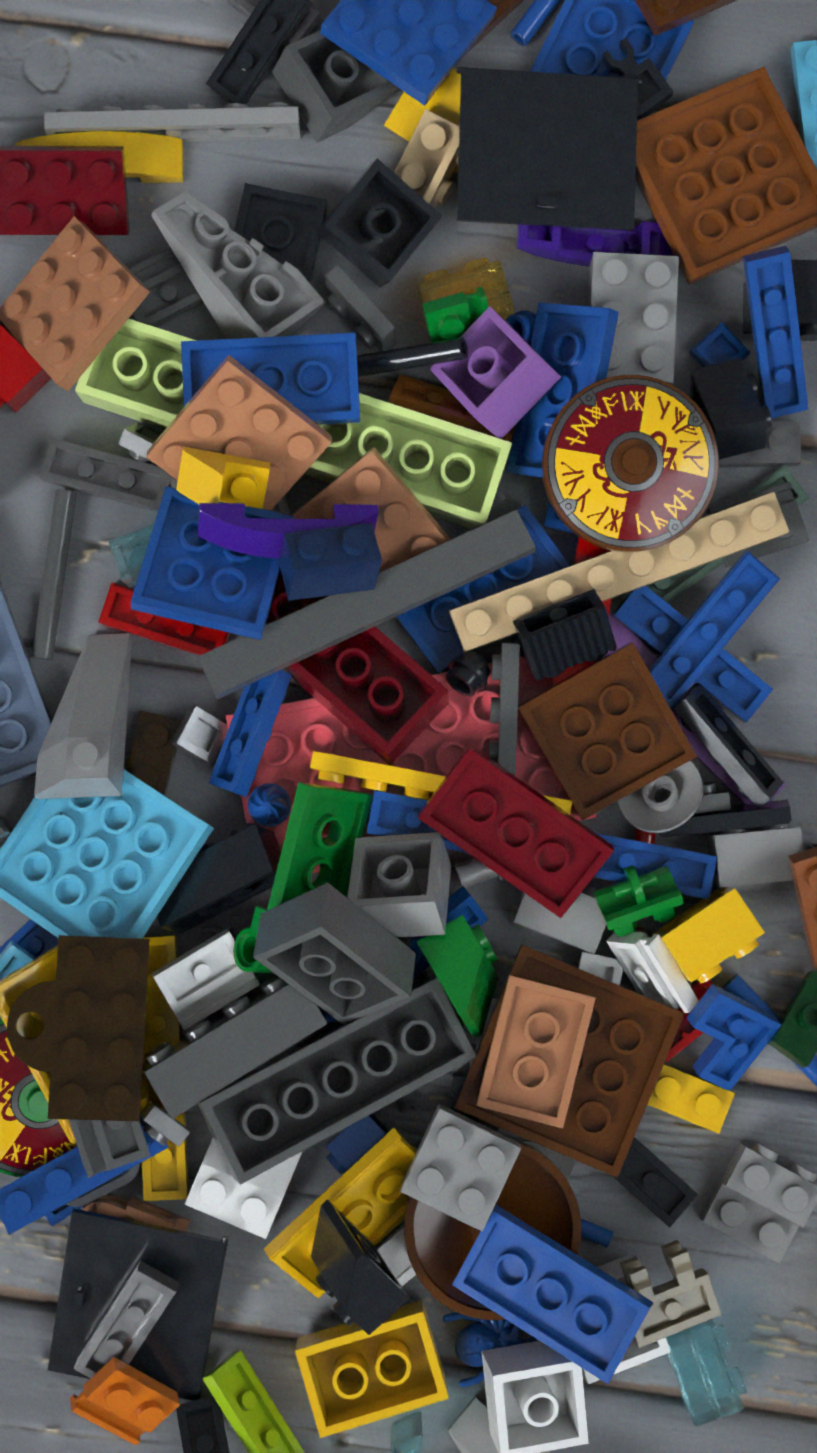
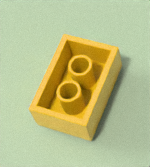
[295,1299,449,1438]

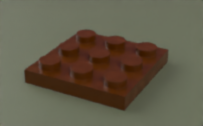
[518,641,697,820]

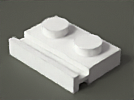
[151,928,260,1030]
[606,932,699,1013]

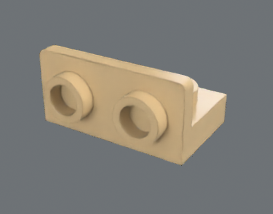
[394,109,459,209]

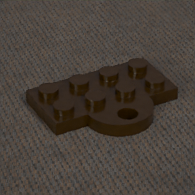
[7,935,150,1121]

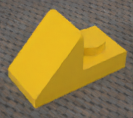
[176,446,271,509]

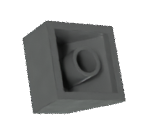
[272,30,398,143]

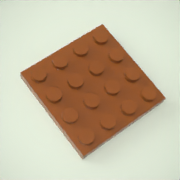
[636,67,817,285]

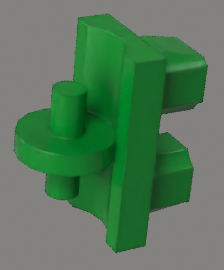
[593,865,684,937]

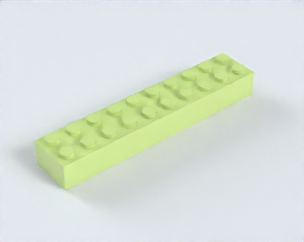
[75,319,512,529]

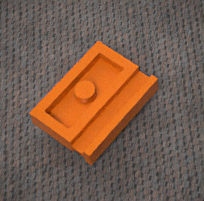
[69,1357,180,1446]

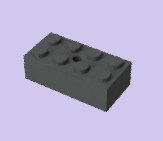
[142,975,327,1119]

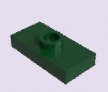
[768,970,817,1068]

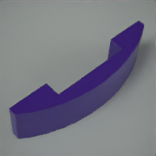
[516,206,680,269]
[198,503,379,558]

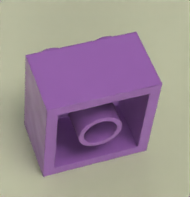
[430,306,561,439]

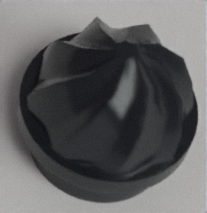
[446,651,490,697]

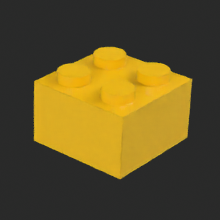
[650,887,765,984]

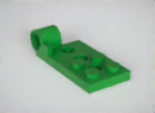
[233,782,373,973]

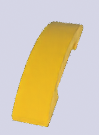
[15,131,184,183]

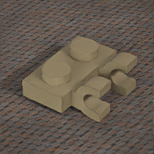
[620,1240,721,1348]

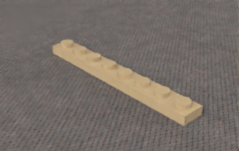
[449,492,789,653]

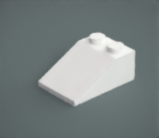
[185,1137,302,1239]

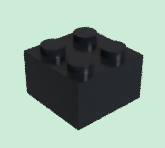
[316,158,442,287]

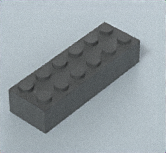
[197,977,477,1185]

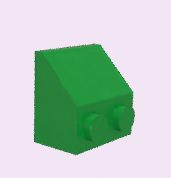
[417,915,498,1039]

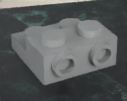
[700,1141,817,1264]

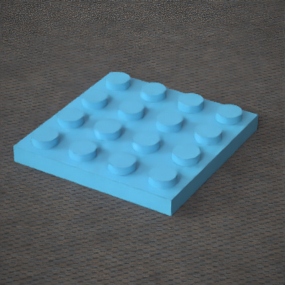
[0,769,214,939]

